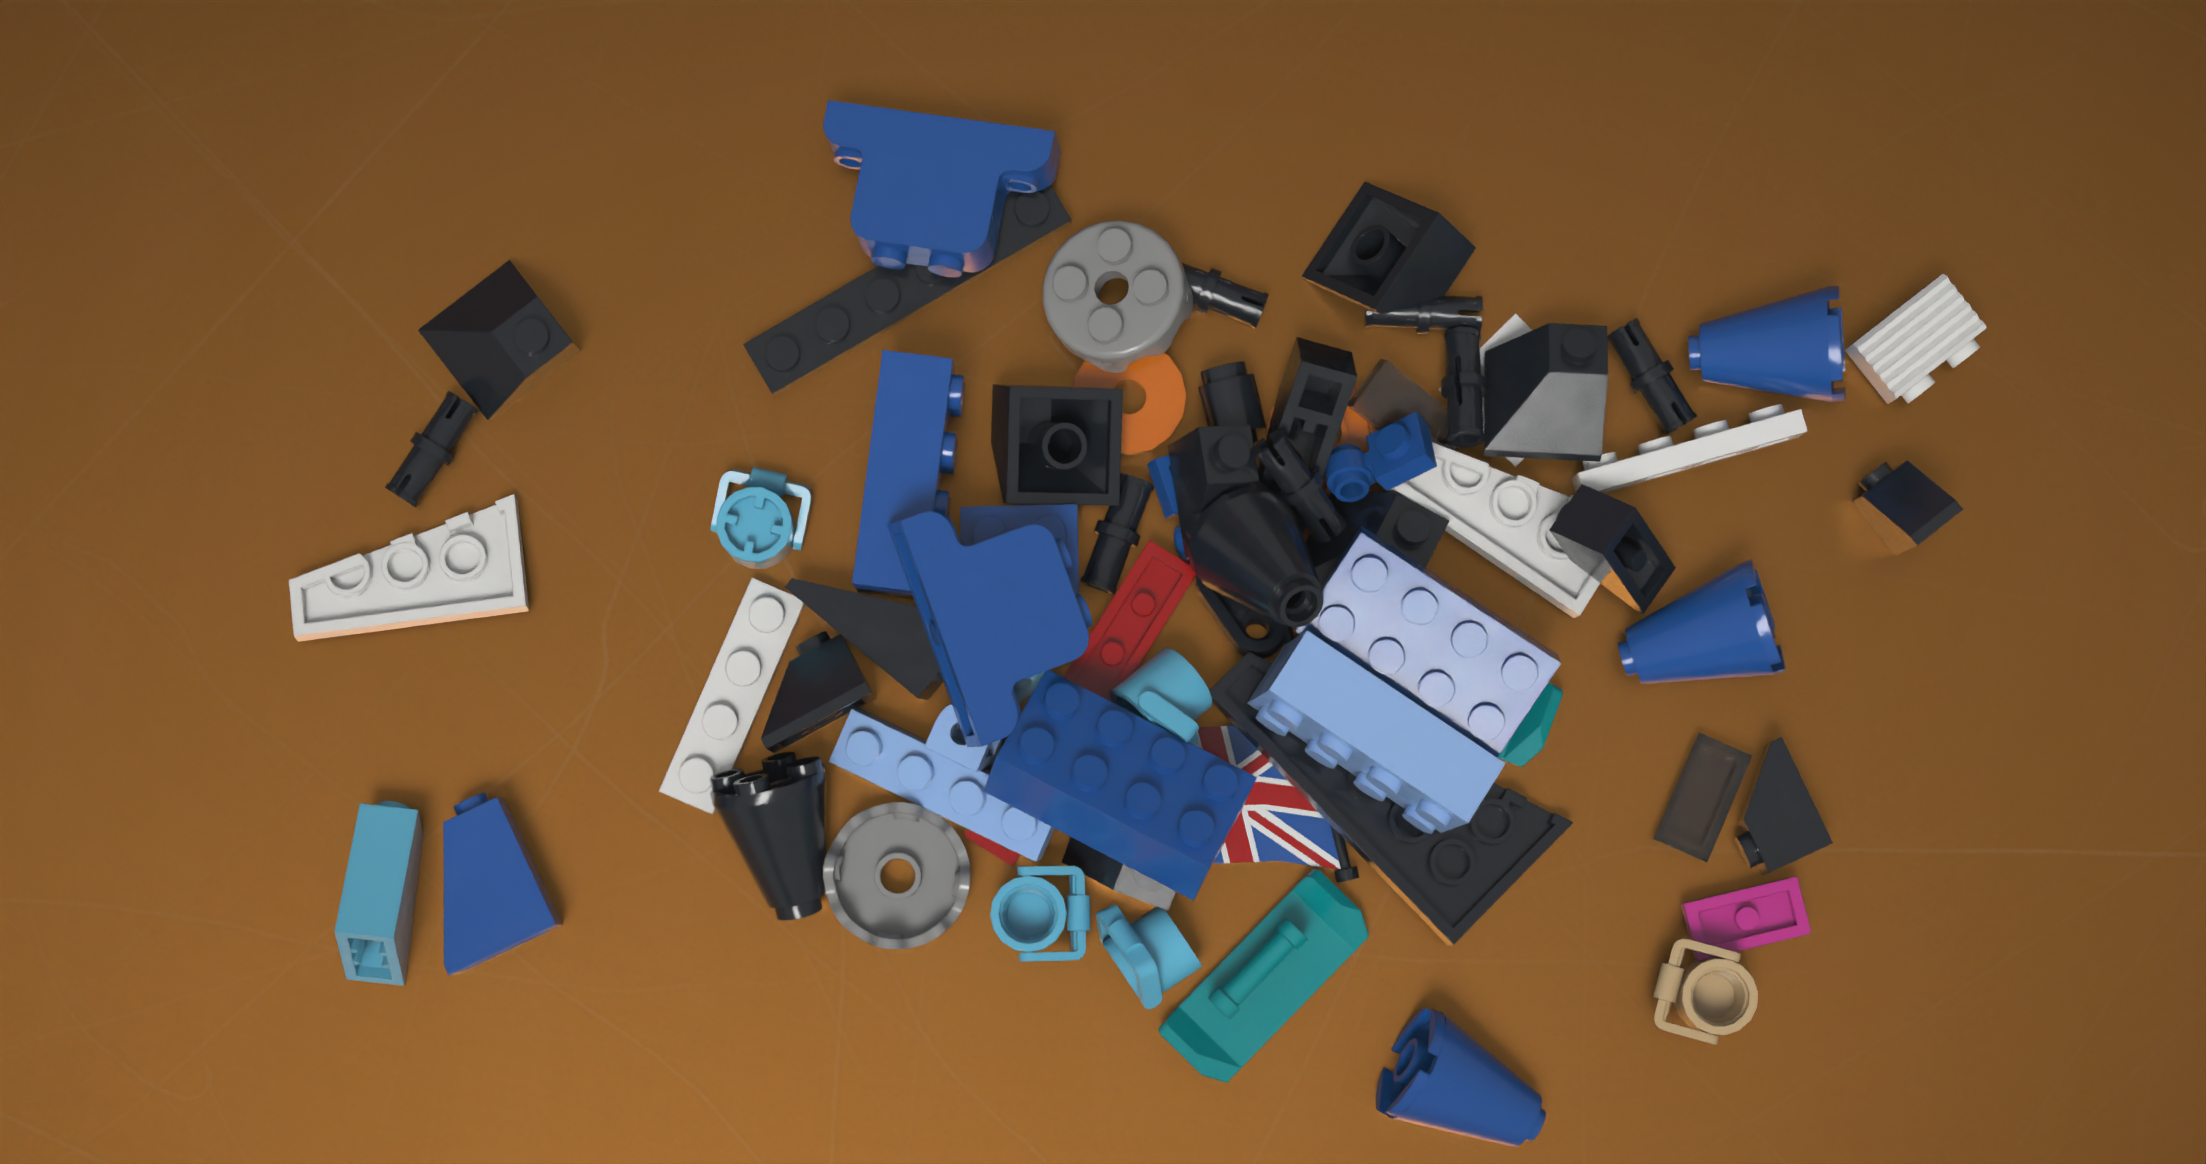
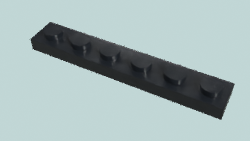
[743,185,1072,396]

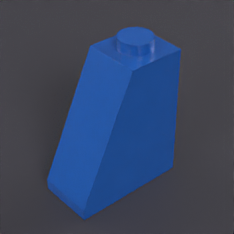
[443,792,563,975]

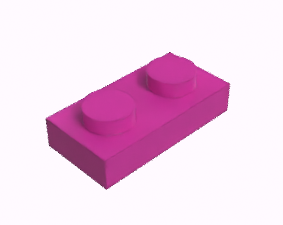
[1681,876,1811,961]

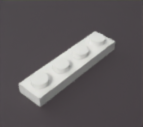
[1571,404,1808,493]
[659,578,805,815]

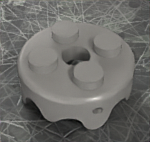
[1043,220,1193,373]
[823,802,971,949]

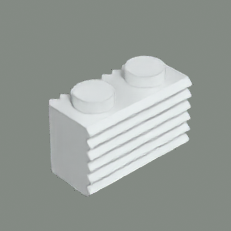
[1845,274,1987,404]

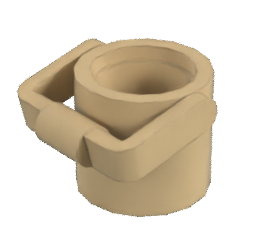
[1653,939,1758,1045]

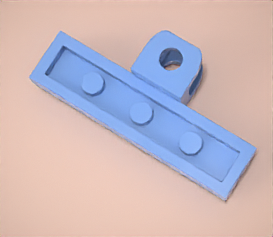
[829,704,1055,862]

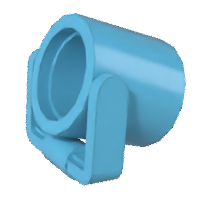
[711,467,813,569]
[1110,647,1212,746]
[990,866,1091,961]
[1096,904,1202,1009]

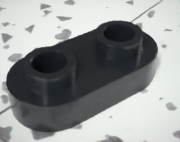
[1195,575,1287,658]

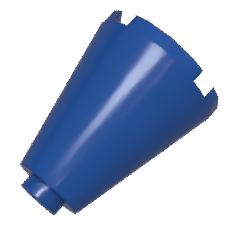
[1689,286,1846,402]
[1618,559,1786,684]
[1375,1008,1546,1147]

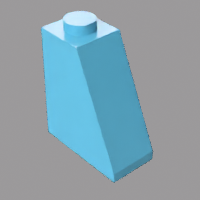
[334,801,423,986]

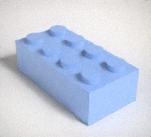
[1247,631,1506,834]

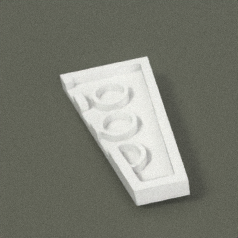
[1383,443,1600,618]
[289,494,529,642]

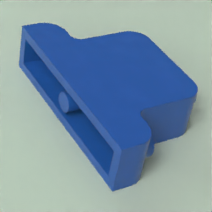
[823,100,1061,277]
[887,511,1092,747]

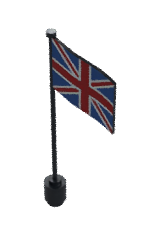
[1197,361,1359,883]

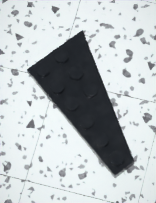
[1209,652,1573,946]

